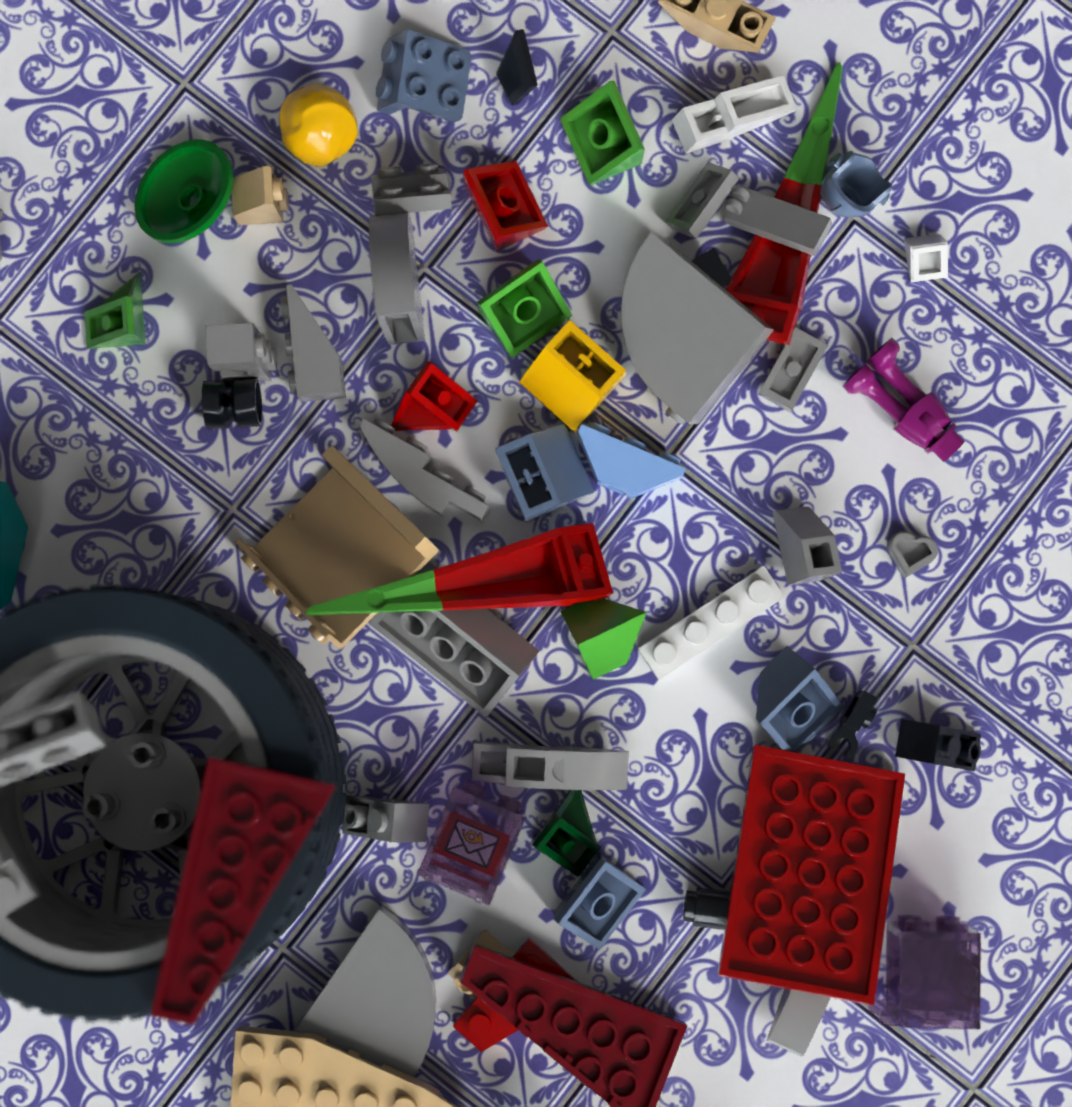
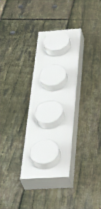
[638,566,785,680]

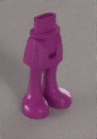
[842,338,965,462]

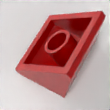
[463,161,548,252]

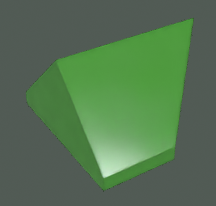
[84,272,146,349]
[561,599,647,679]

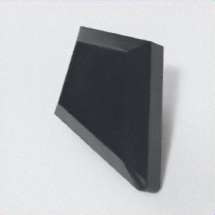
[496,29,538,105]

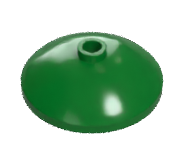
[134,139,233,244]

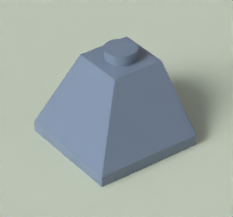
[756,646,844,753]

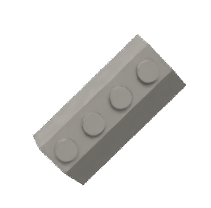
[369,561,540,717]

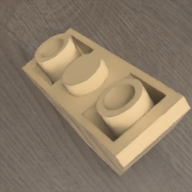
[658,0,776,53]

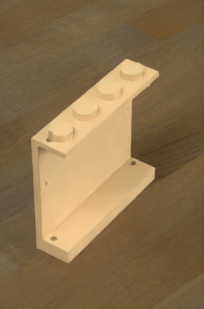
[235,445,439,650]

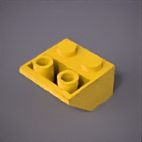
[519,320,626,433]

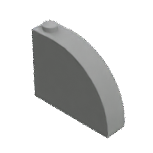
[369,212,425,345]
[621,232,774,425]
[295,905,436,1077]

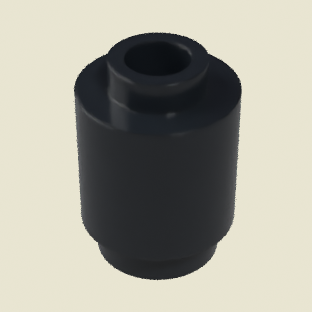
[683,887,730,930]

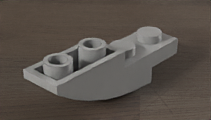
[360,418,490,522]
[472,741,629,790]

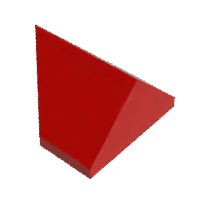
[391,361,478,431]

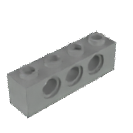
[0,691,106,786]

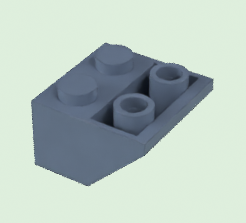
[495,424,595,522]

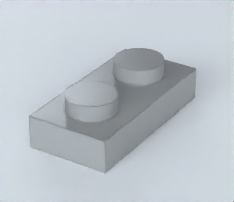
[665,162,739,239]
[758,327,828,412]

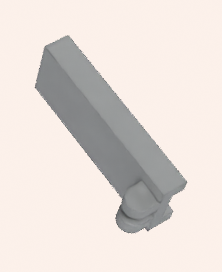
[723,186,832,257]

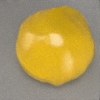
[279,84,358,167]

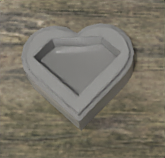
[887,531,938,578]

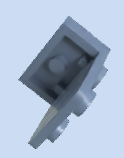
[376,29,471,122]

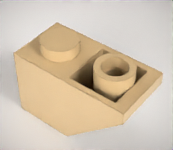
[232,166,289,225]

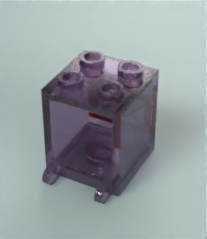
[417,779,526,905]
[868,915,981,1029]

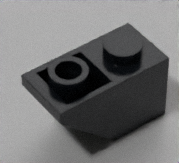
[895,719,981,771]

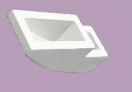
[672,75,797,154]

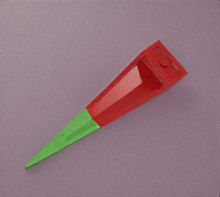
[726,62,843,345]
[305,523,613,615]

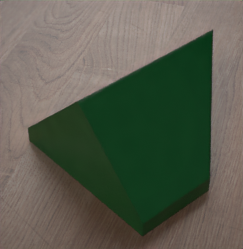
[532,790,601,877]

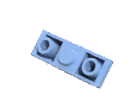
[577,422,686,499]

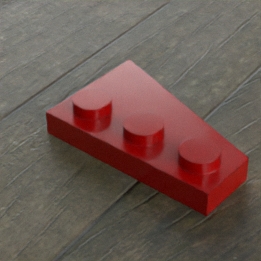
[453,937,579,1052]

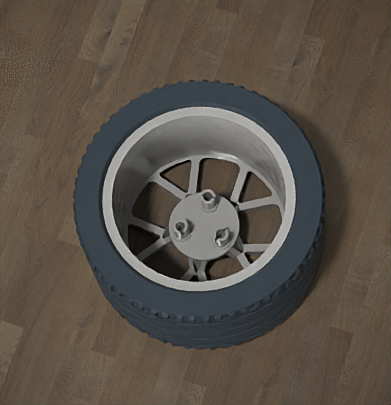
[0,585,346,1022]

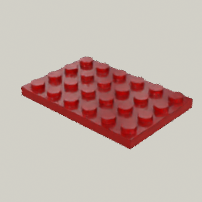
[717,745,906,1005]

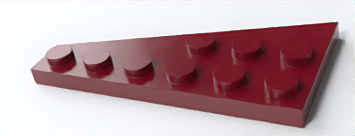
[150,757,337,1025]
[459,943,688,1107]

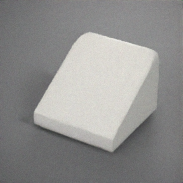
[904,234,948,282]

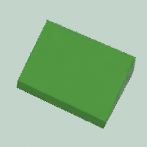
[560,81,645,185]
[477,258,573,358]

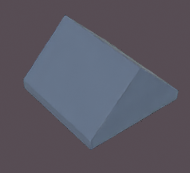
[553,852,646,950]

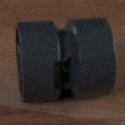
[202,378,263,430]

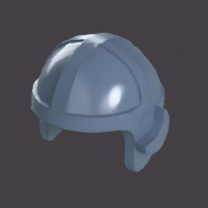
[820,151,892,218]

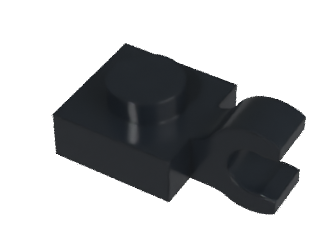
[826,690,878,759]

